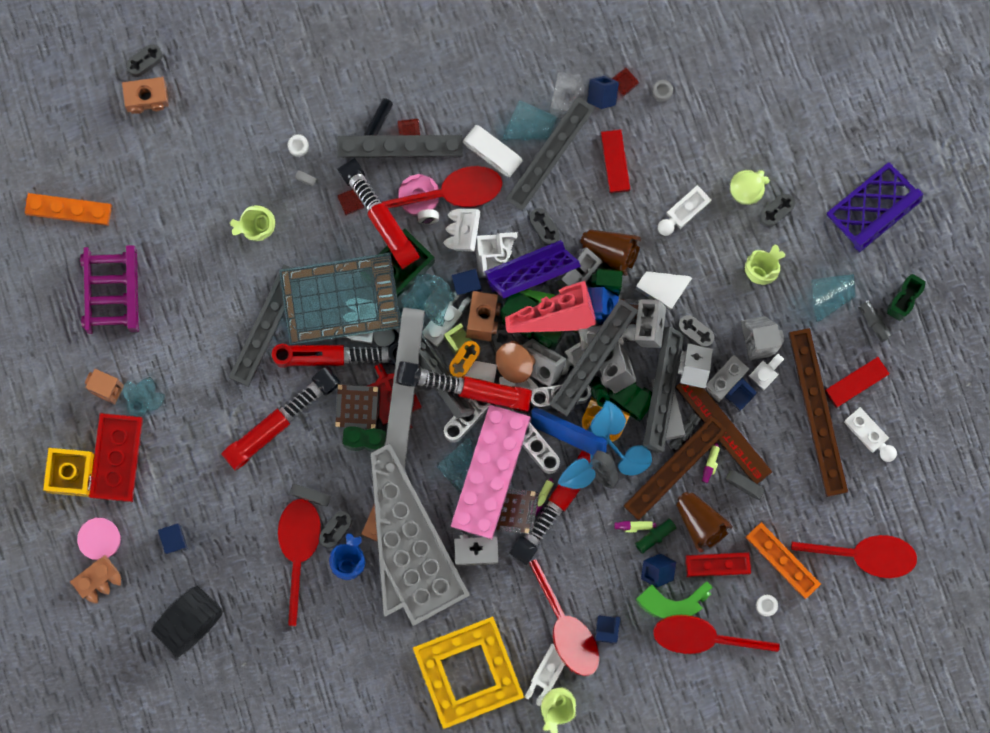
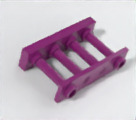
[80,245,139,334]

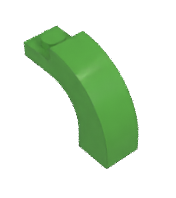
[635,581,713,619]

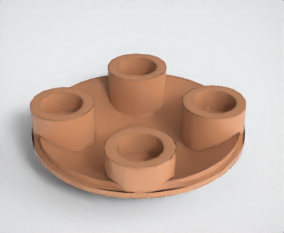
[495,341,535,383]

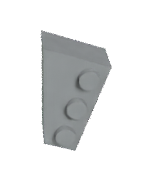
[741,316,784,361]

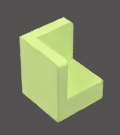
[444,323,472,355]

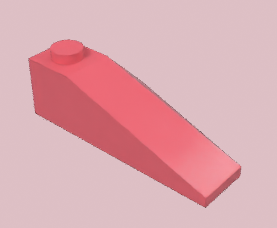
[505,281,596,333]

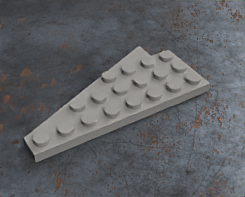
[370,443,470,626]

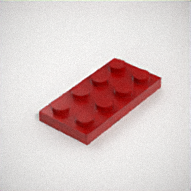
[89,413,143,502]

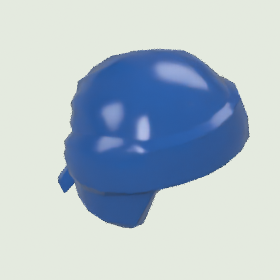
[329,533,365,580]

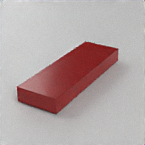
[601,129,630,194]
[825,357,890,408]
[685,552,751,577]

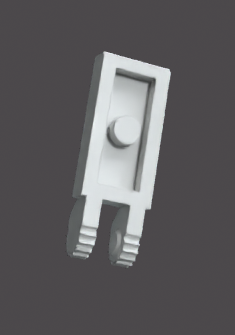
[422,291,472,348]
[524,643,565,706]

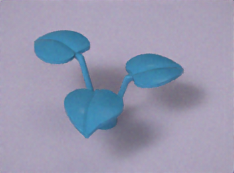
[558,401,652,489]

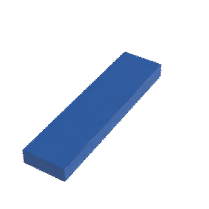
[531,407,607,455]

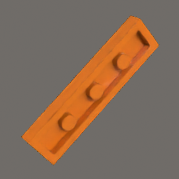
[24,193,112,226]
[745,522,821,599]

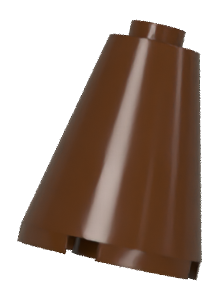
[580,229,641,276]
[676,492,733,552]

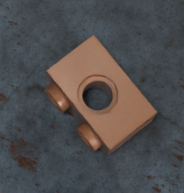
[122,77,169,114]
[466,291,501,341]
[85,369,124,405]

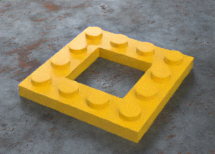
[413,617,524,729]

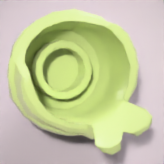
[730,170,770,205]
[230,205,275,241]
[745,245,785,285]
[541,688,576,733]

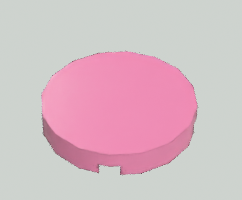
[398,174,439,216]
[77,518,121,560]

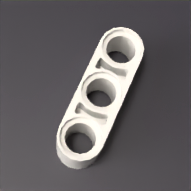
[463,125,523,177]
[530,384,591,409]
[444,399,492,443]
[522,422,560,474]

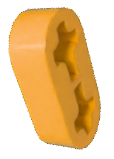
[449,341,480,378]

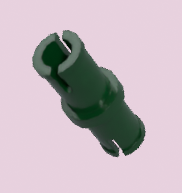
[589,376,610,407]
[635,518,677,554]

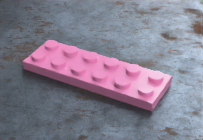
[451,405,531,540]

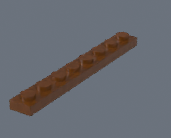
[788,328,848,497]

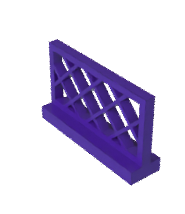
[826,162,923,253]
[484,240,581,299]

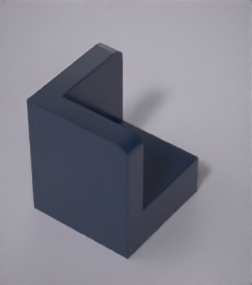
[587,76,619,109]
[451,269,481,295]
[725,378,757,411]
[158,523,188,554]
[641,554,676,588]
[595,615,620,644]

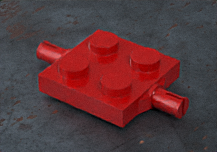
[368,363,422,429]

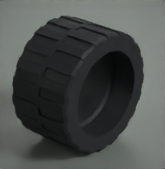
[152,586,223,657]

